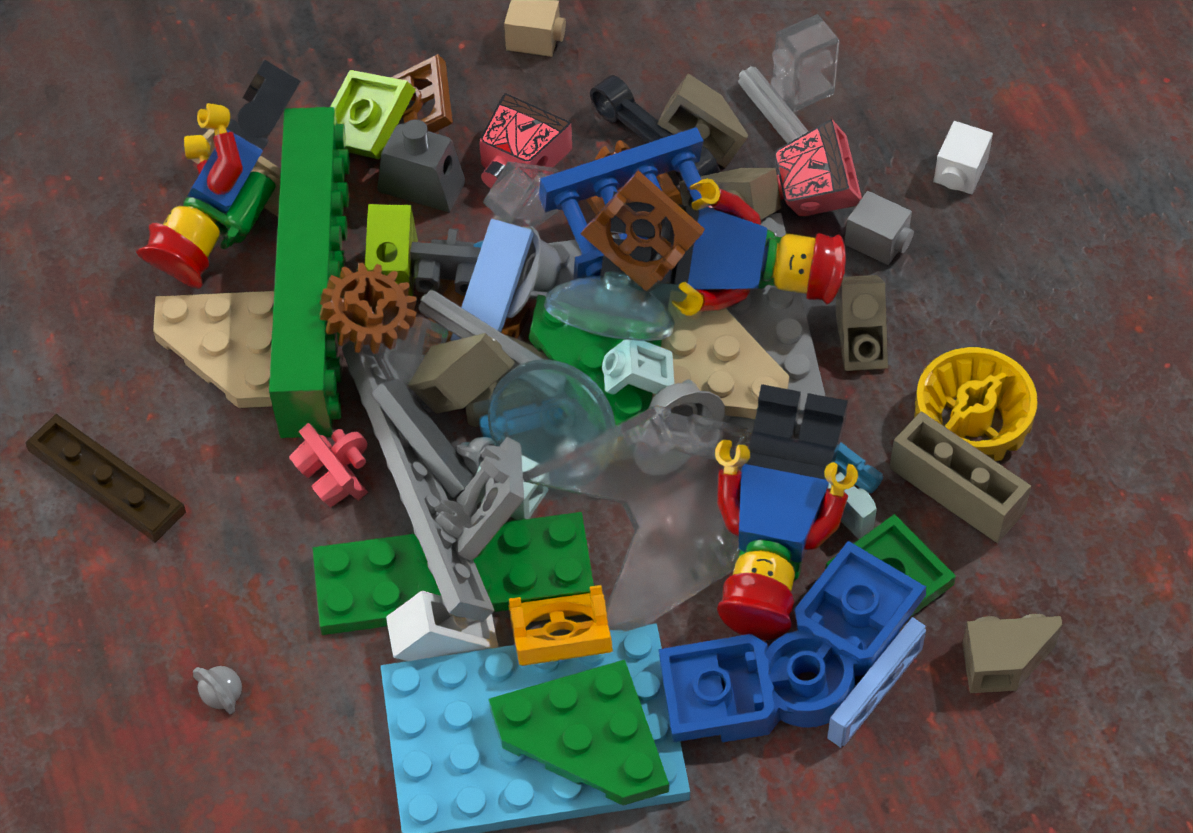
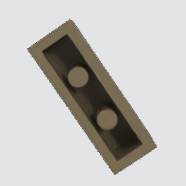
[889,411,1031,544]

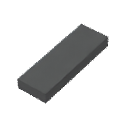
[371,379,475,498]

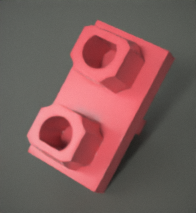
[289,423,368,507]

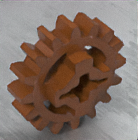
[320,263,417,354]

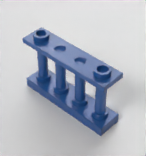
[539,127,709,283]

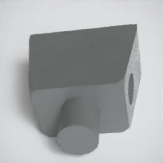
[377,120,465,213]

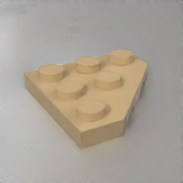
[153,291,274,408]
[652,291,790,419]

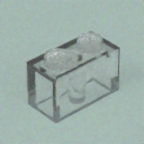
[771,14,840,113]

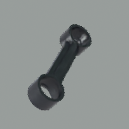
[590,75,720,181]

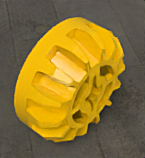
[914,347,1037,461]

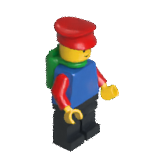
[136,59,301,289]
[600,178,846,316]
[715,384,858,640]

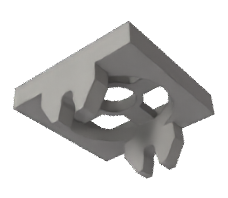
[435,437,524,561]

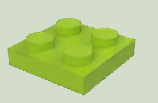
[330,70,416,159]

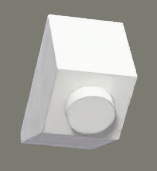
[386,591,498,661]

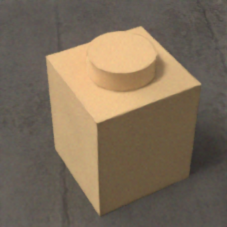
[504,0,566,57]

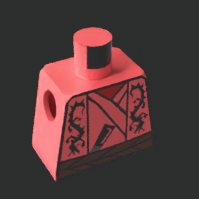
[479,93,572,191]
[774,119,862,216]

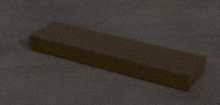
[25,414,186,543]

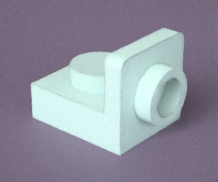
[602,336,674,395]

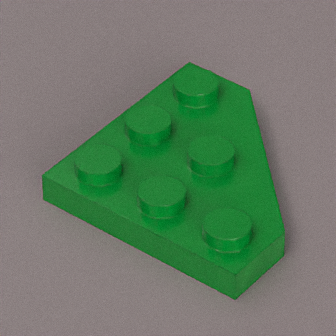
[529,294,665,437]
[488,659,669,806]

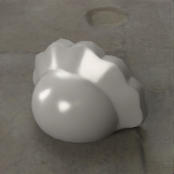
[456,437,502,475]
[193,666,242,714]

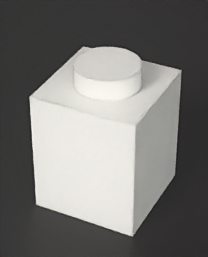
[933,121,993,194]

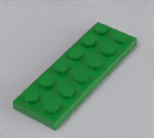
[312,512,594,635]

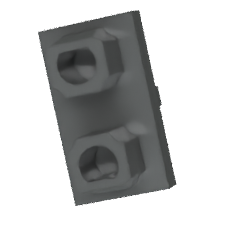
[410,228,481,296]

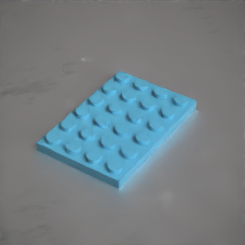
[380,623,690,833]

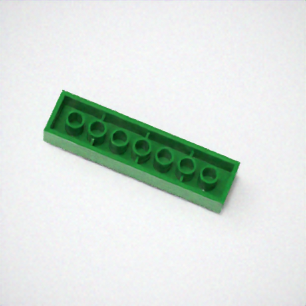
[269,107,350,438]

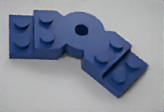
[658,541,926,742]

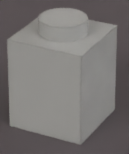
[844,191,914,265]

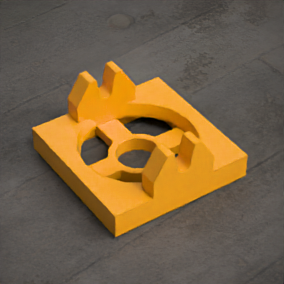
[509,585,613,666]

